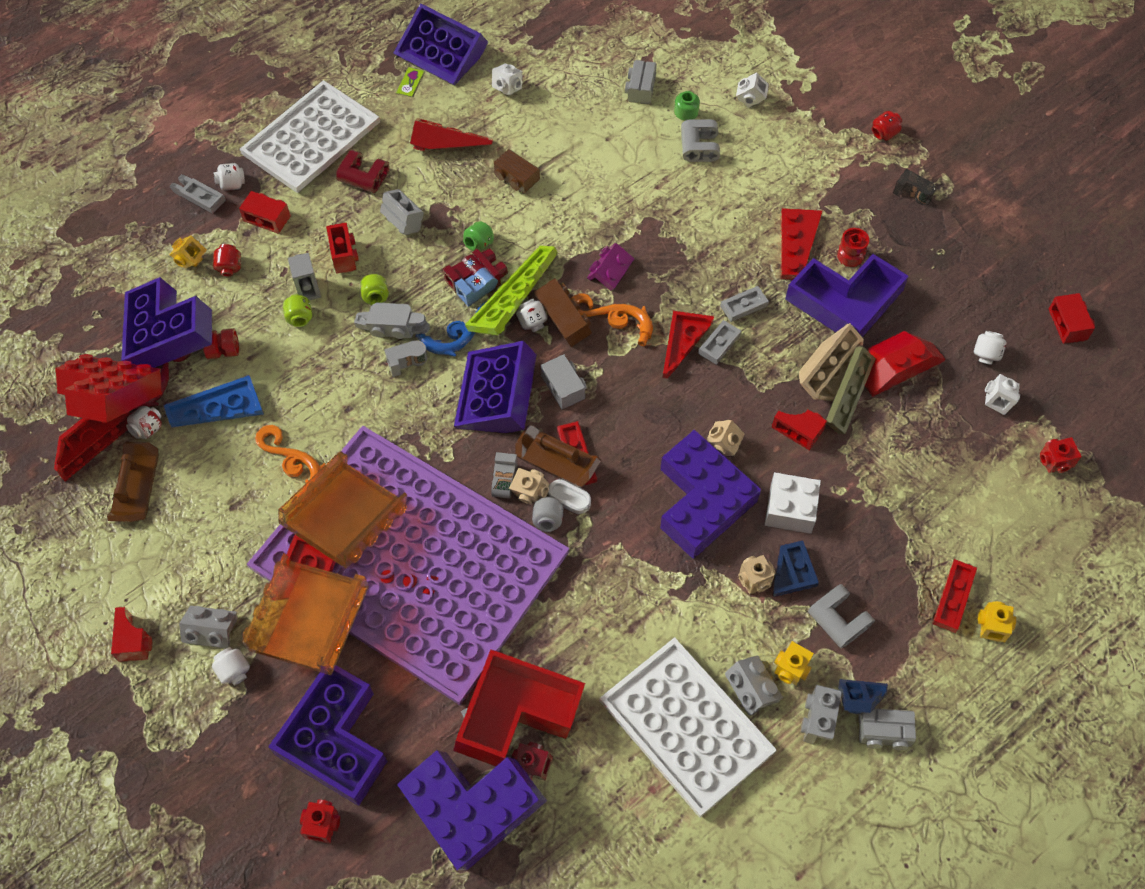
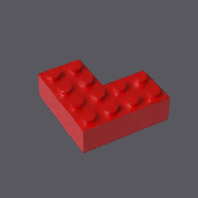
[55,354,162,423]
[453,649,586,766]

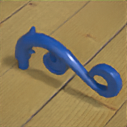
[416,301,487,357]

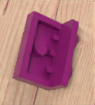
[587,243,634,291]

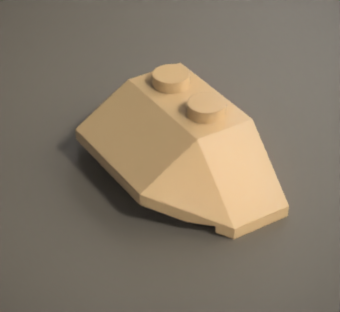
[799,323,864,401]

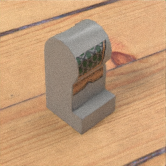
[384,340,427,377]
[491,452,518,499]

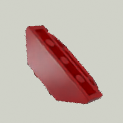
[865,331,945,397]
[54,411,131,481]

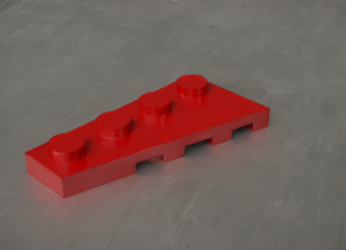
[781,208,823,280]

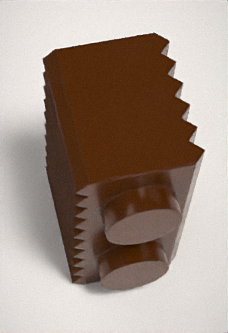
[494,149,540,194]

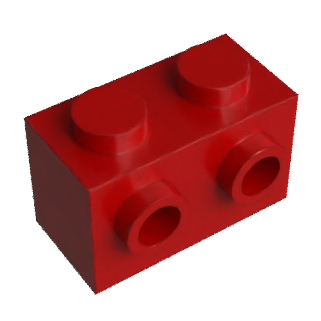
[326,222,359,274]

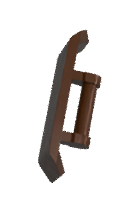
[515,425,601,487]
[107,441,159,522]

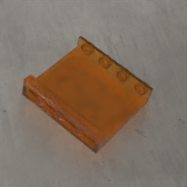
[278,451,407,569]
[242,553,369,675]

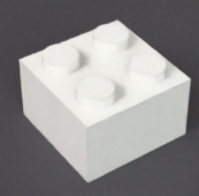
[765,472,821,534]

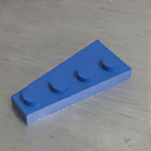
[164,375,264,427]

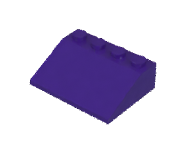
[393,3,489,86]
[454,341,537,433]

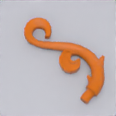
[570,293,653,346]
[255,425,326,503]

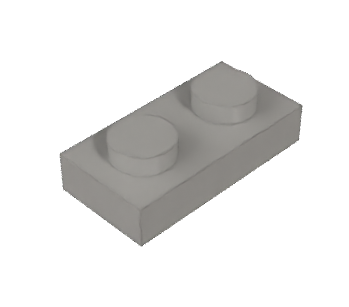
[720,286,769,322]
[698,320,741,364]

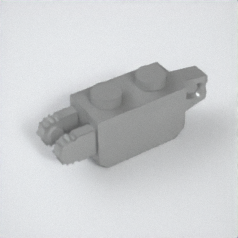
[354,303,430,339]

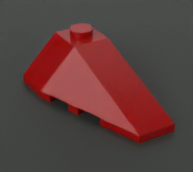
[410,118,493,151]

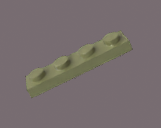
[826,346,876,434]

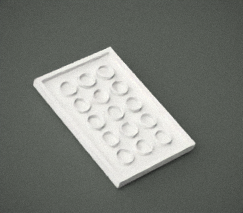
[240,80,380,193]
[599,638,776,818]

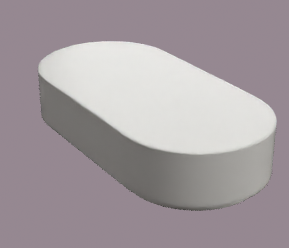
[548,480,591,514]

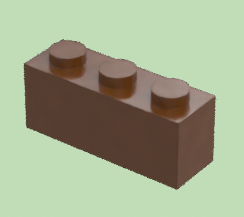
[534,278,592,347]

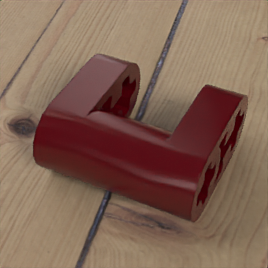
[336,150,390,193]

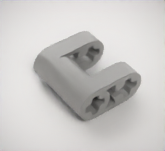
[681,119,720,162]
[808,584,875,649]

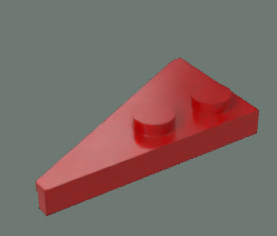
[662,311,714,379]

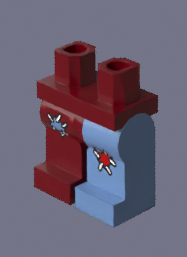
[442,248,508,307]

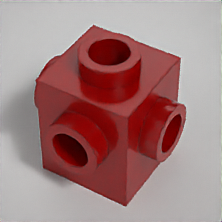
[1040,437,1082,473]
[300,799,340,844]

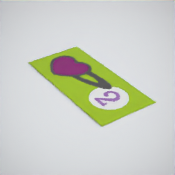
[396,67,424,97]

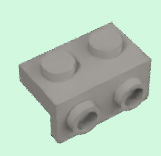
[179,606,238,648]
[725,655,783,716]
[801,685,841,744]

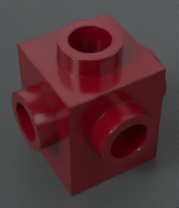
[511,741,553,781]

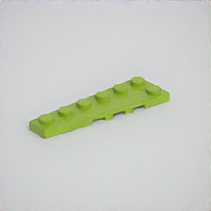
[465,246,558,335]

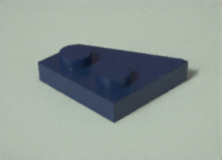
[773,540,819,597]
[838,679,888,714]

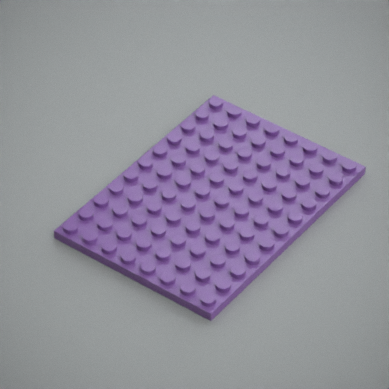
[247,425,569,705]

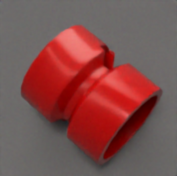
[837,228,870,267]
[203,328,239,359]

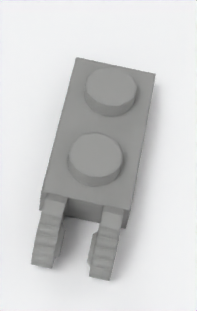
[170,174,225,214]

